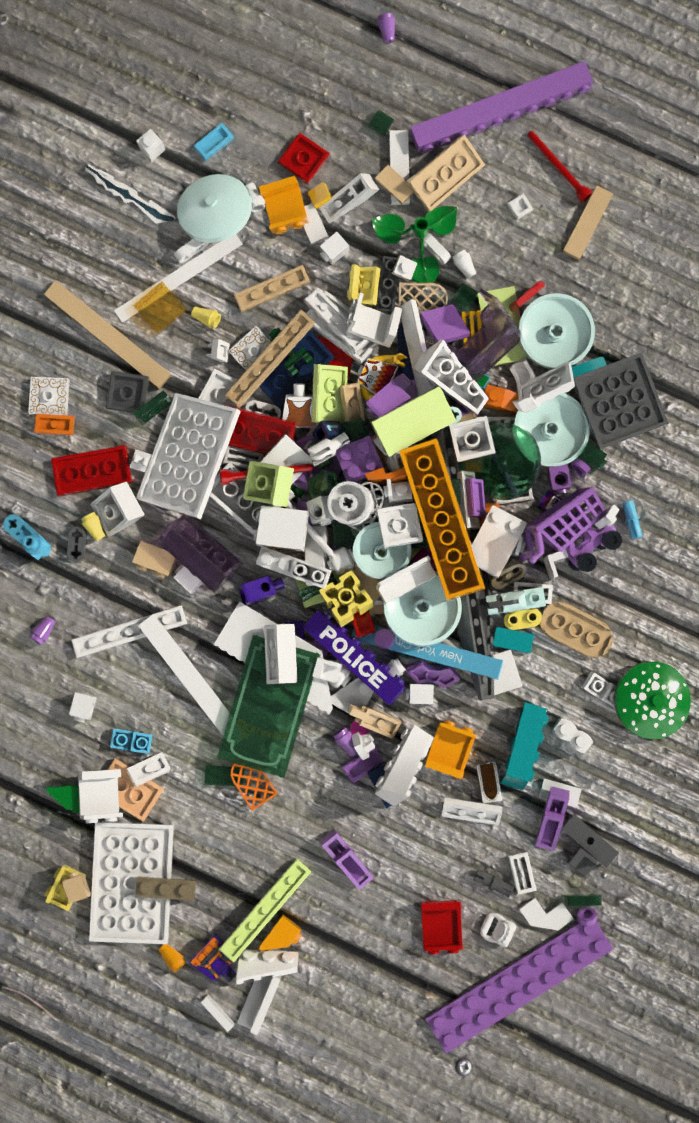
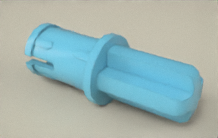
[622,500,642,539]

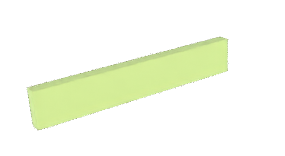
[219,859,311,963]

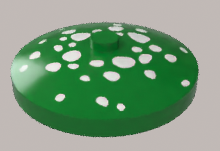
[614,661,691,739]

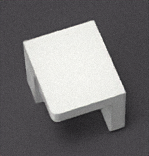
[312,658,342,683]

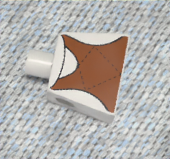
[282,383,318,427]

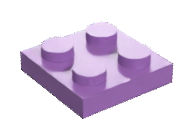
[336,435,383,483]

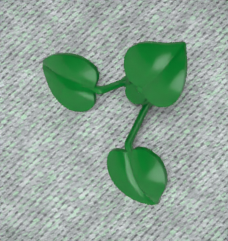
[372,206,458,286]

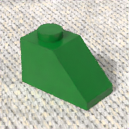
[46,785,80,813]

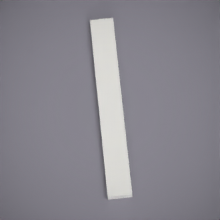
[138,614,247,746]

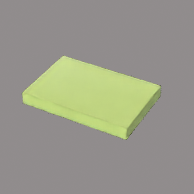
[312,364,348,424]

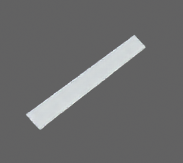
[114,234,243,323]

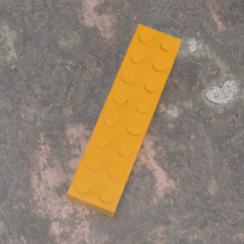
[399,439,485,601]

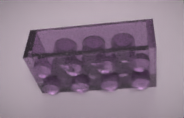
[157,514,243,592]

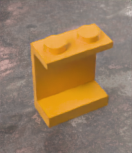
[259,176,309,234]

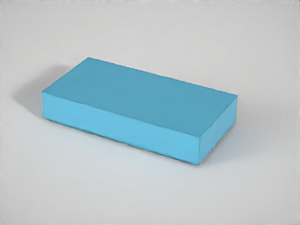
[193,123,234,161]

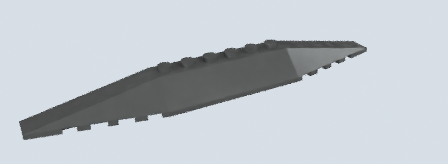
[433,395,494,700]

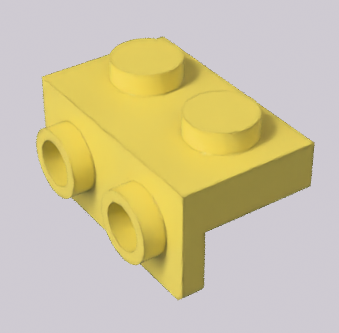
[347,264,380,306]
[45,865,86,911]

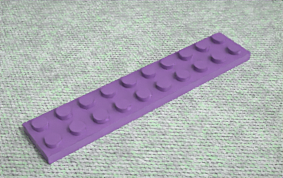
[425,922,613,1053]

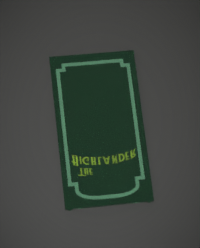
[217,635,321,778]

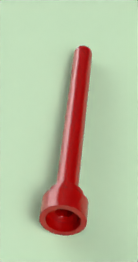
[527,131,593,203]
[220,464,312,485]

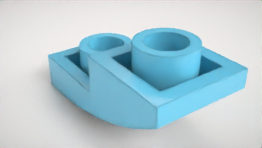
[110,728,153,754]

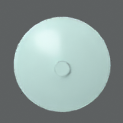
[177,174,252,243]
[518,293,595,369]
[513,393,590,467]
[383,571,462,646]

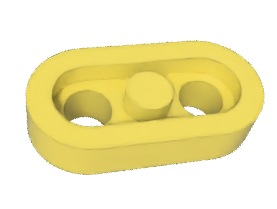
[503,608,542,630]

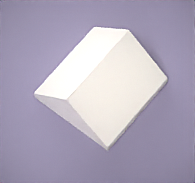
[449,416,496,462]

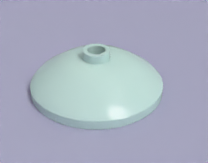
[353,522,411,580]

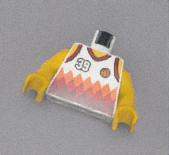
[350,353,407,401]

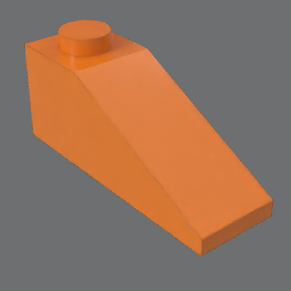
[483,384,519,415]

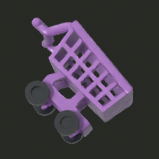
[518,487,622,572]

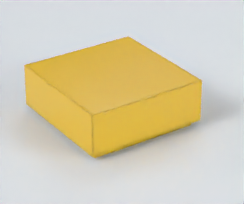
[308,182,332,209]

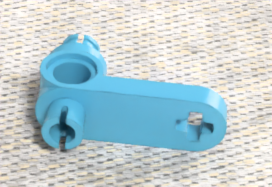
[3,514,51,560]

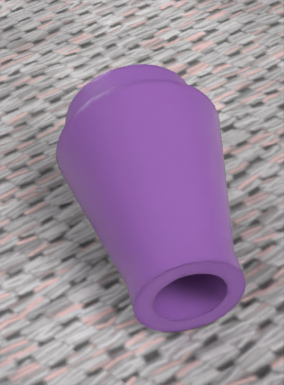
[377,13,395,43]
[29,616,56,645]
[333,727,357,757]

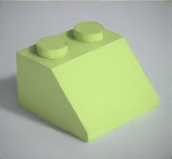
[243,461,294,507]

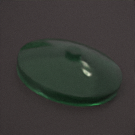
[468,423,541,500]

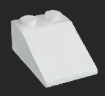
[472,505,527,578]

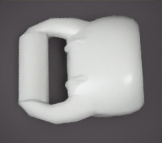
[480,913,516,947]

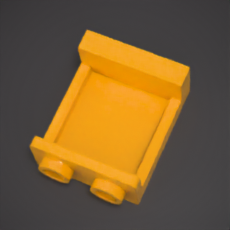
[424,720,477,779]

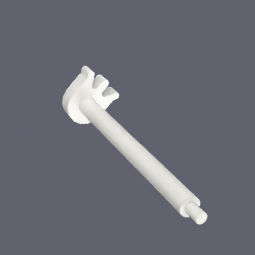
[280,489,336,558]

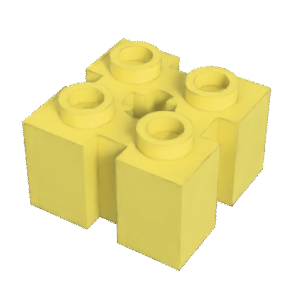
[319,570,374,627]

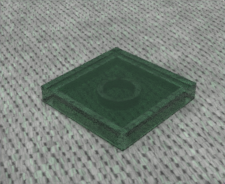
[133,390,172,425]

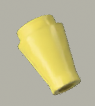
[191,306,221,328]
[81,512,105,541]

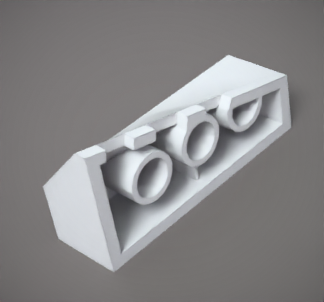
[412,339,489,414]
[374,725,434,806]

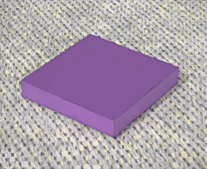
[419,304,470,344]

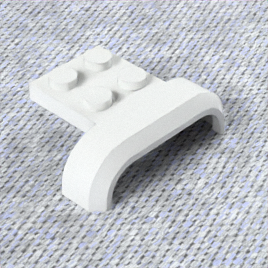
[510,357,575,413]

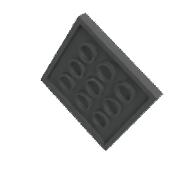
[574,353,669,450]

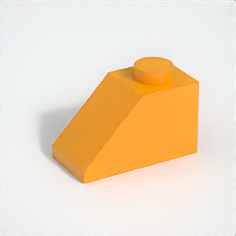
[258,915,302,951]

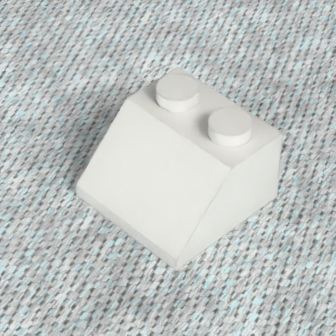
[90,482,145,537]

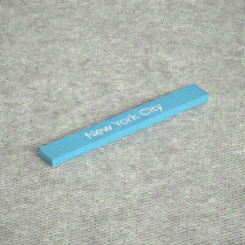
[351,626,504,680]

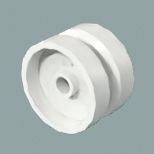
[327,481,375,526]

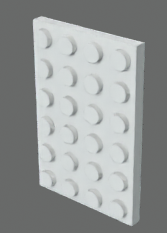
[136,393,241,519]
[89,822,174,944]

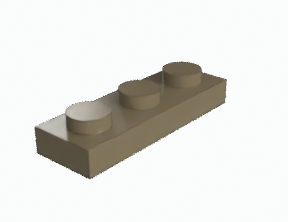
[135,876,196,901]

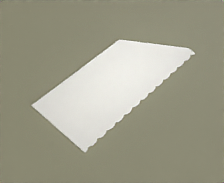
[214,602,333,714]

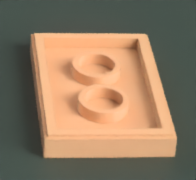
[108,758,164,822]

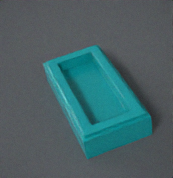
[492,627,534,654]

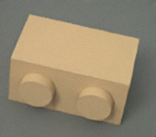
[132,541,178,579]

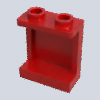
[421,900,463,955]

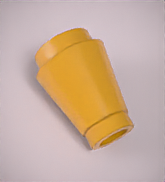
[158,944,186,973]

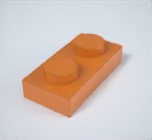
[34,414,75,436]

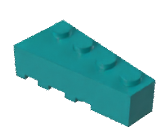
[500,702,549,790]

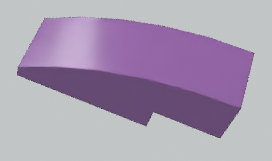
[535,786,570,851]
[319,829,374,890]

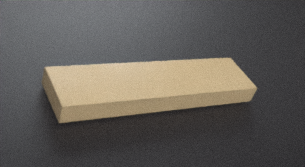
[563,186,613,260]
[234,265,310,313]

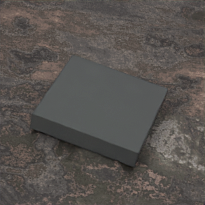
[106,371,150,414]

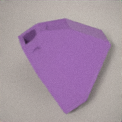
[366,373,418,447]

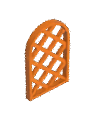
[231,758,278,811]

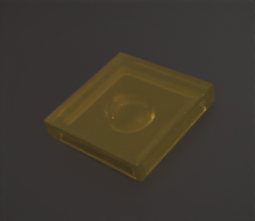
[133,282,187,335]

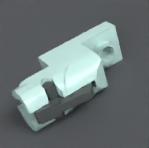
[486,587,546,615]

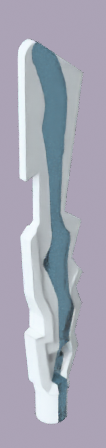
[85,165,175,224]

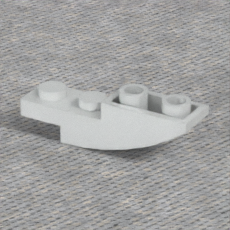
[256,546,331,589]

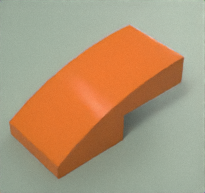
[365,467,408,485]

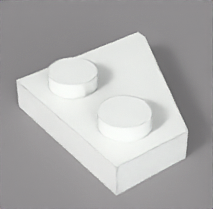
[331,678,374,713]

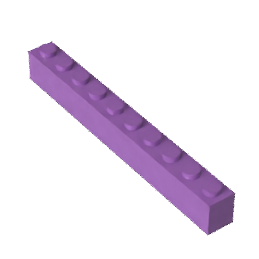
[410,61,593,153]

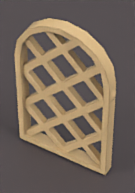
[398,283,448,313]

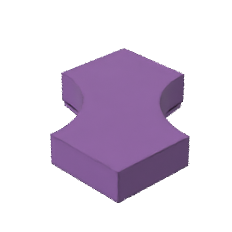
[406,660,461,688]

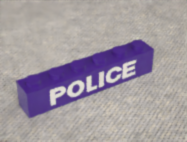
[303,610,406,705]

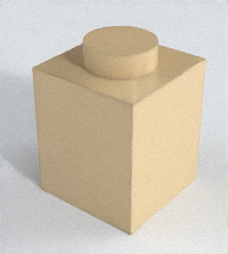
[62,871,91,904]

